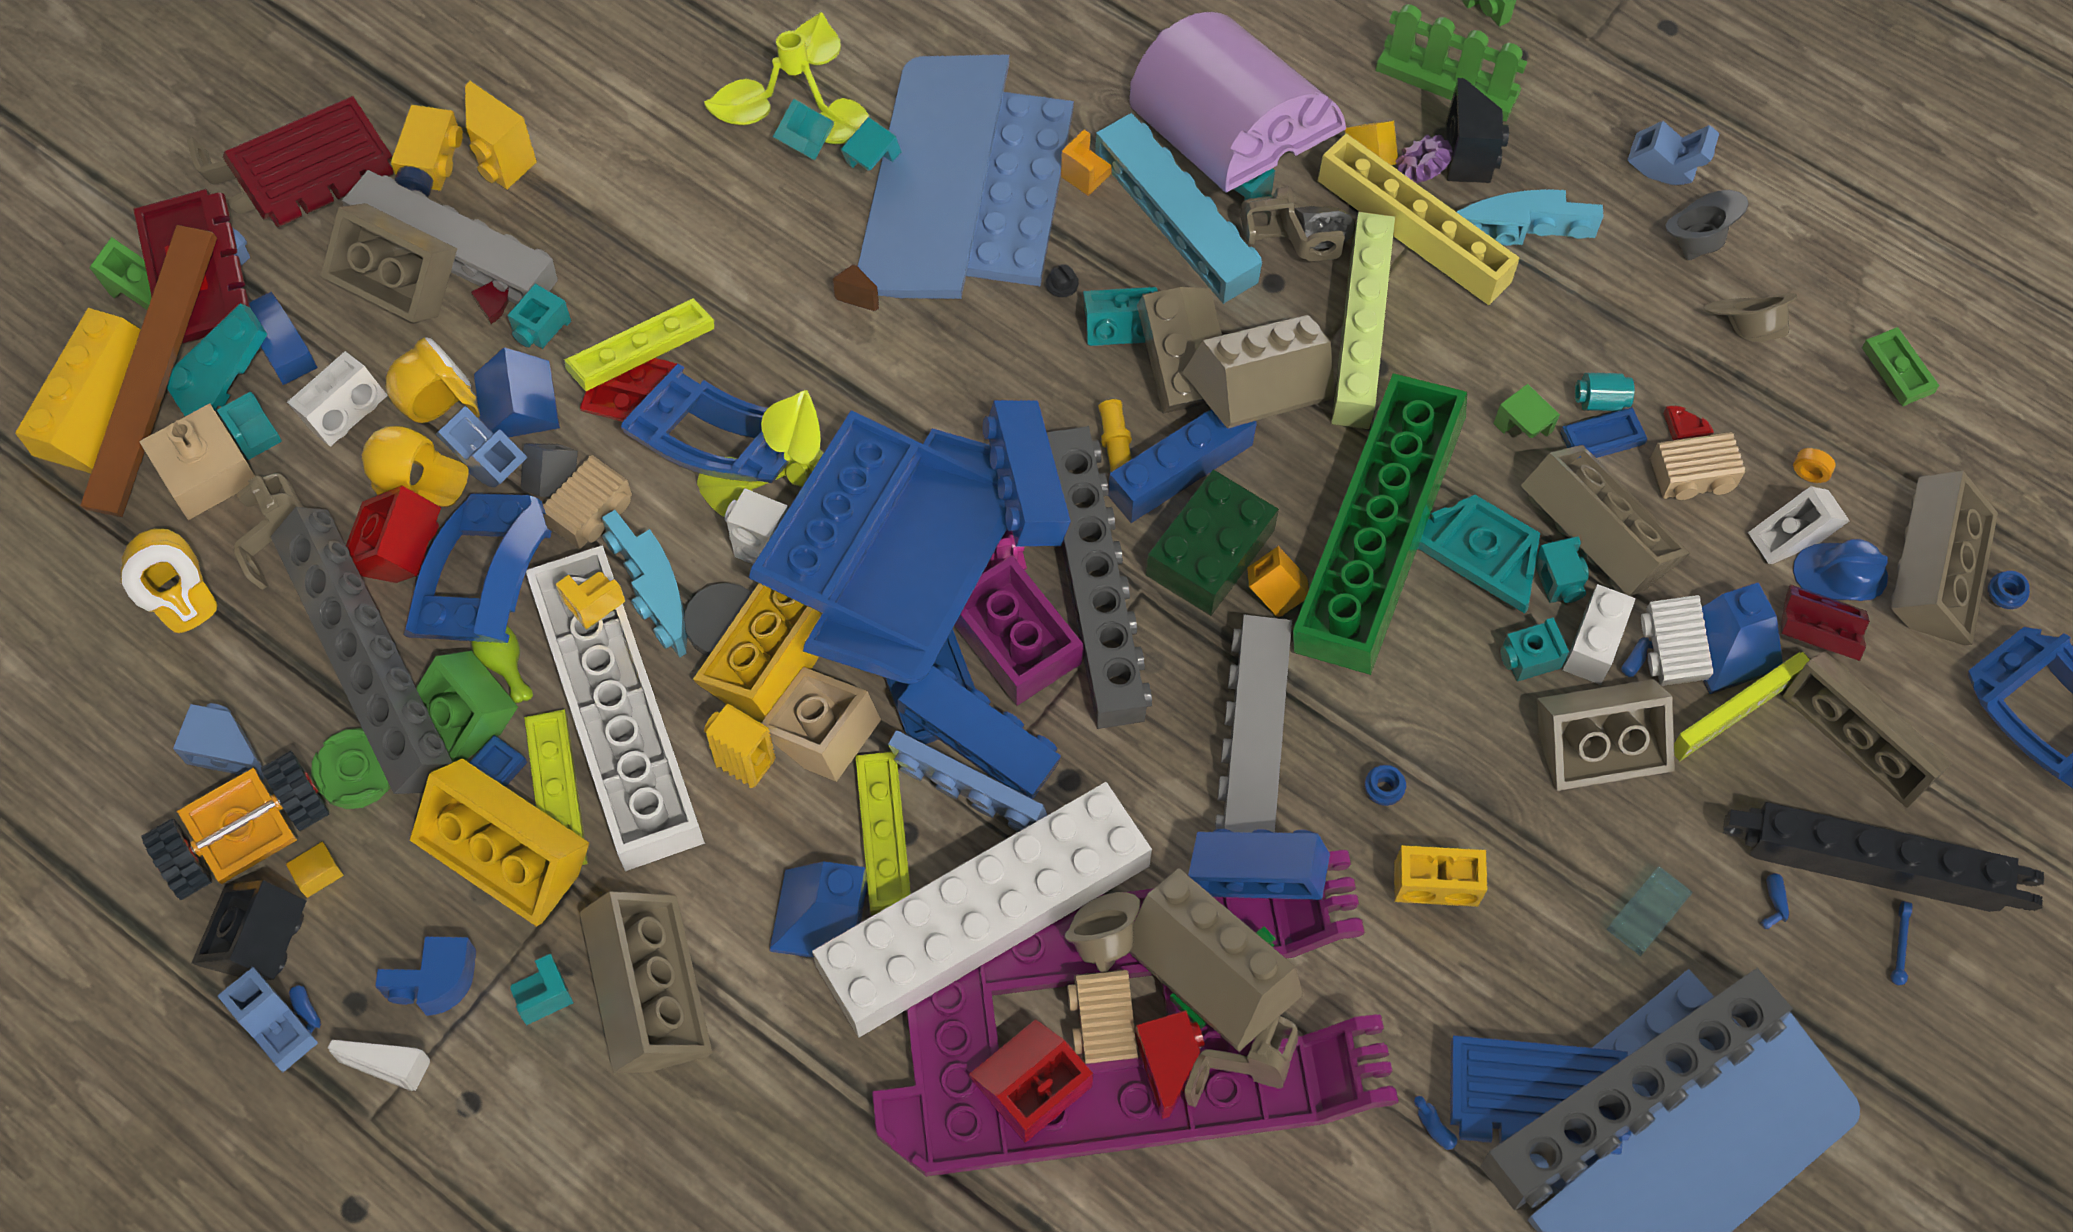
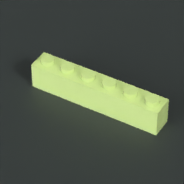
[1332,212,1395,429]

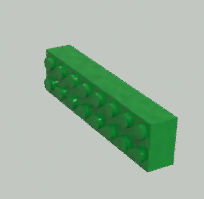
[1293,373,1467,675]

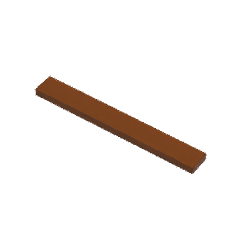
[80,225,217,517]

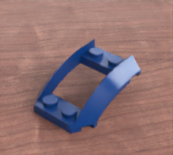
[621,364,789,483]
[403,494,552,643]
[1968,627,2073,788]

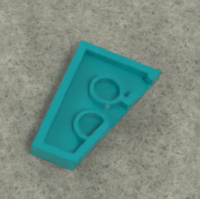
[166,303,268,416]

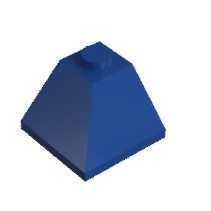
[1702,582,1783,694]
[770,861,868,958]

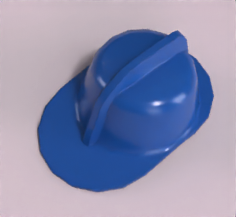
[1793,539,1888,601]

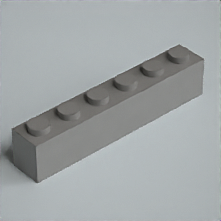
[342,170,558,304]
[1215,615,1292,833]

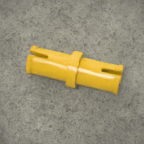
[1098,399,1132,473]

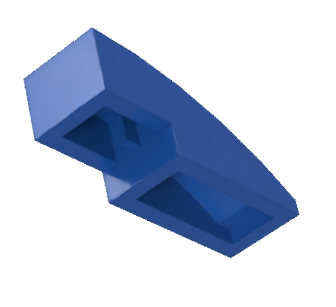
[249,292,318,385]

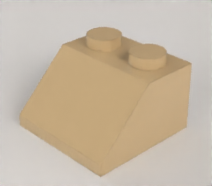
[761,667,881,782]

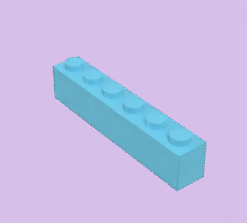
[1095,113,1262,304]

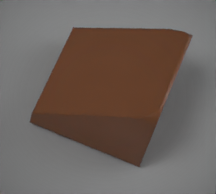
[833,264,879,311]

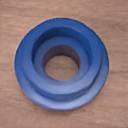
[1988,571,2030,609]
[1365,765,1406,806]

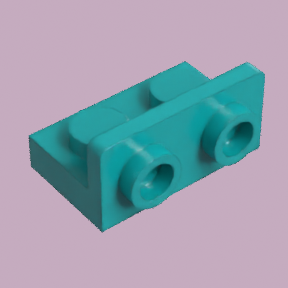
[1083,287,1158,346]

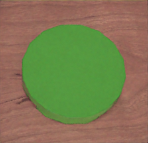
[311,728,390,809]

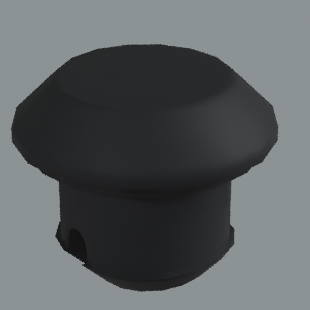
[1046,264,1079,297]

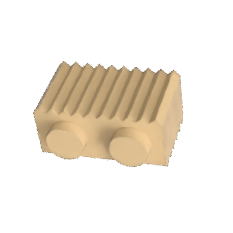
[1650,432,1745,500]
[543,455,632,549]
[1067,969,1137,1064]

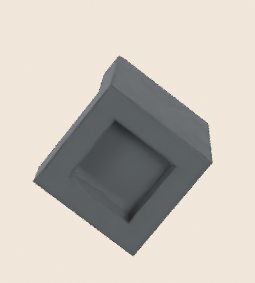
[521,443,578,497]

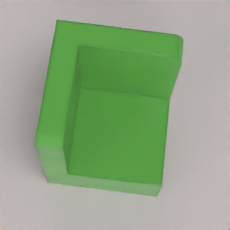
[1493,384,1560,438]

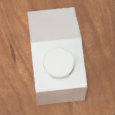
[1748,486,1850,564]

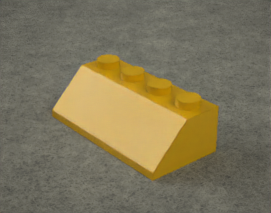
[15,308,141,473]
[693,583,822,722]
[409,759,590,927]

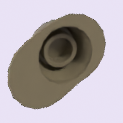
[1704,293,1797,342]
[1065,892,1140,973]

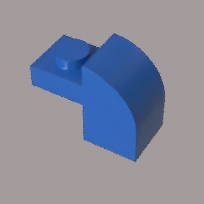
[375,937,477,1016]

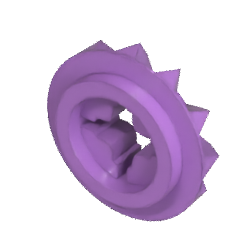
[1396,135,1453,183]

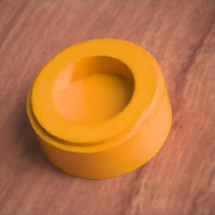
[1793,448,1836,483]

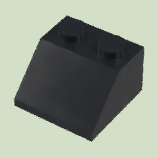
[1446,78,1509,183]
[191,880,307,980]

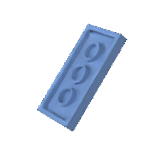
[888,730,1047,832]

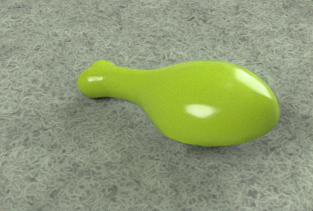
[471,625,533,703]

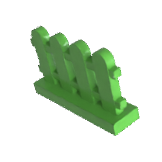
[1376,4,1527,122]

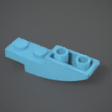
[1457,190,1603,245]
[602,510,687,657]

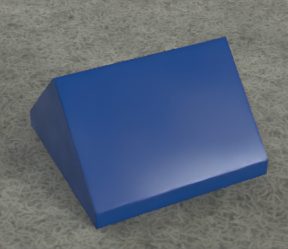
[474,347,560,438]

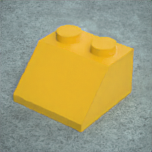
[465,81,537,190]

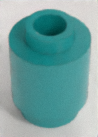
[1575,373,1635,411]

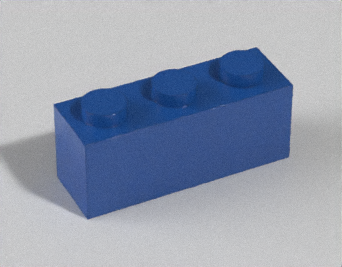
[1188,829,1330,900]

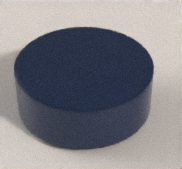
[395,166,434,197]

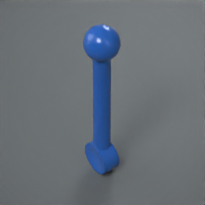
[1890,901,1913,985]

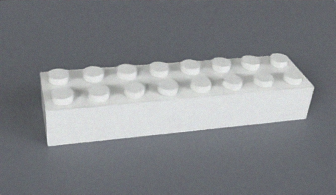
[526,545,705,871]
[812,782,1152,1038]

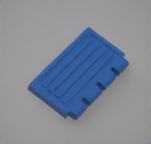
[1450,1035,1631,1155]

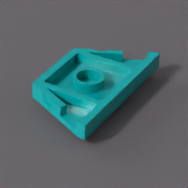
[1418,495,1540,614]

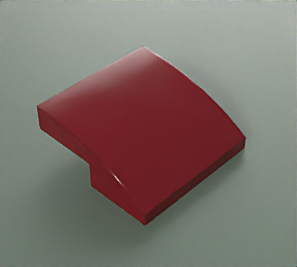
[1781,584,1870,661]

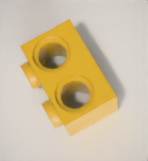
[1394,845,1487,907]

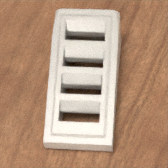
[328,1040,430,1091]

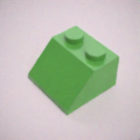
[416,651,518,762]

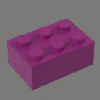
[954,555,1083,706]

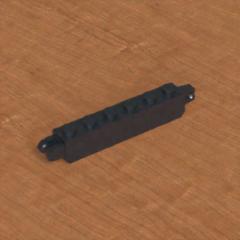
[1723,802,2044,912]

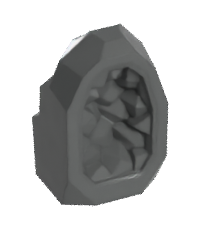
[1294,206,1355,249]

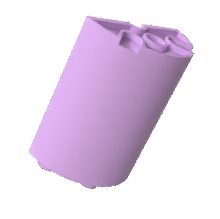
[1130,12,1346,192]

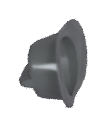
[1666,190,1749,260]

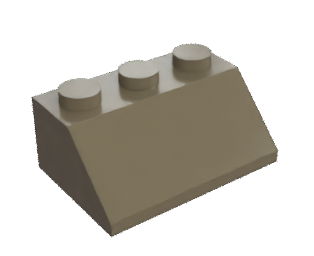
[1137,287,1222,414]
[1537,679,1675,791]

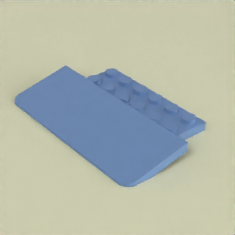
[858,55,1074,299]
[1528,969,1860,1232]

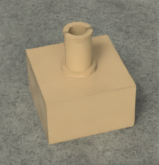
[139,404,255,520]

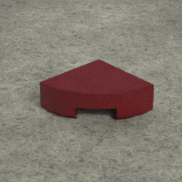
[471,280,509,324]

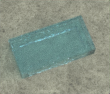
[1606,866,1693,957]

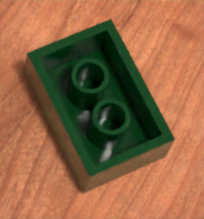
[1146,469,1279,616]

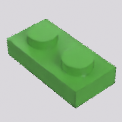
[1862,327,1940,406]

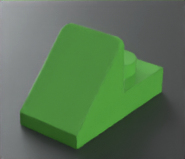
[89,237,152,310]

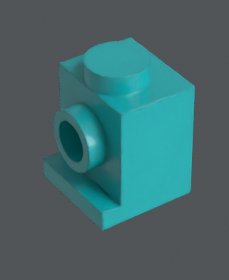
[507,283,571,349]
[1535,536,1589,603]
[1500,617,1569,682]

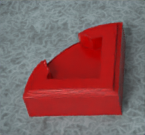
[1663,406,1714,441]

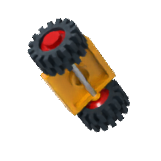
[141,751,330,900]

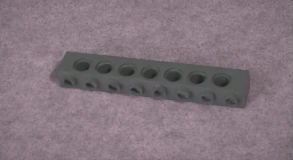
[1047,426,1152,729]
[271,507,453,794]
[1480,968,1793,1211]

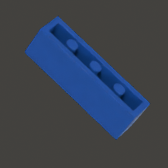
[983,400,1071,547]
[1108,409,1257,523]
[898,665,1061,799]

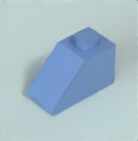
[173,703,264,780]

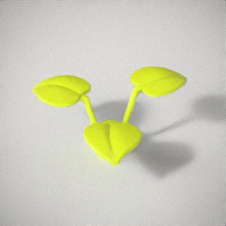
[704,12,870,144]
[697,390,824,517]

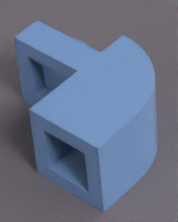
[1627,121,1719,185]
[435,406,528,488]
[218,967,318,1072]

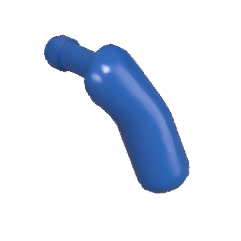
[1621,637,1653,677]
[1761,873,1789,929]
[289,985,321,1033]
[1414,1096,1458,1150]

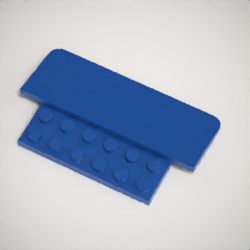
[749,410,1007,684]

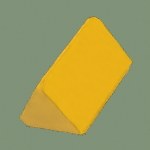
[286,841,344,898]

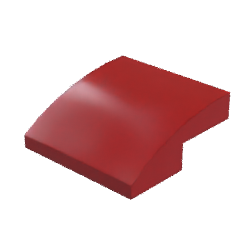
[580,358,678,422]

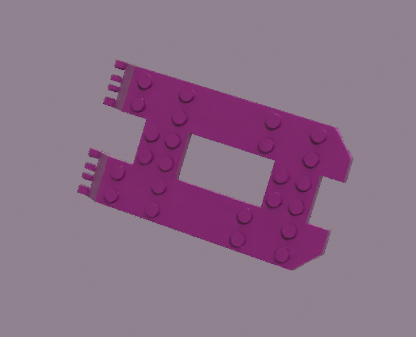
[872,850,1399,1176]

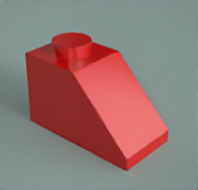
[1135,1010,1204,1119]

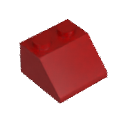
[346,485,441,583]

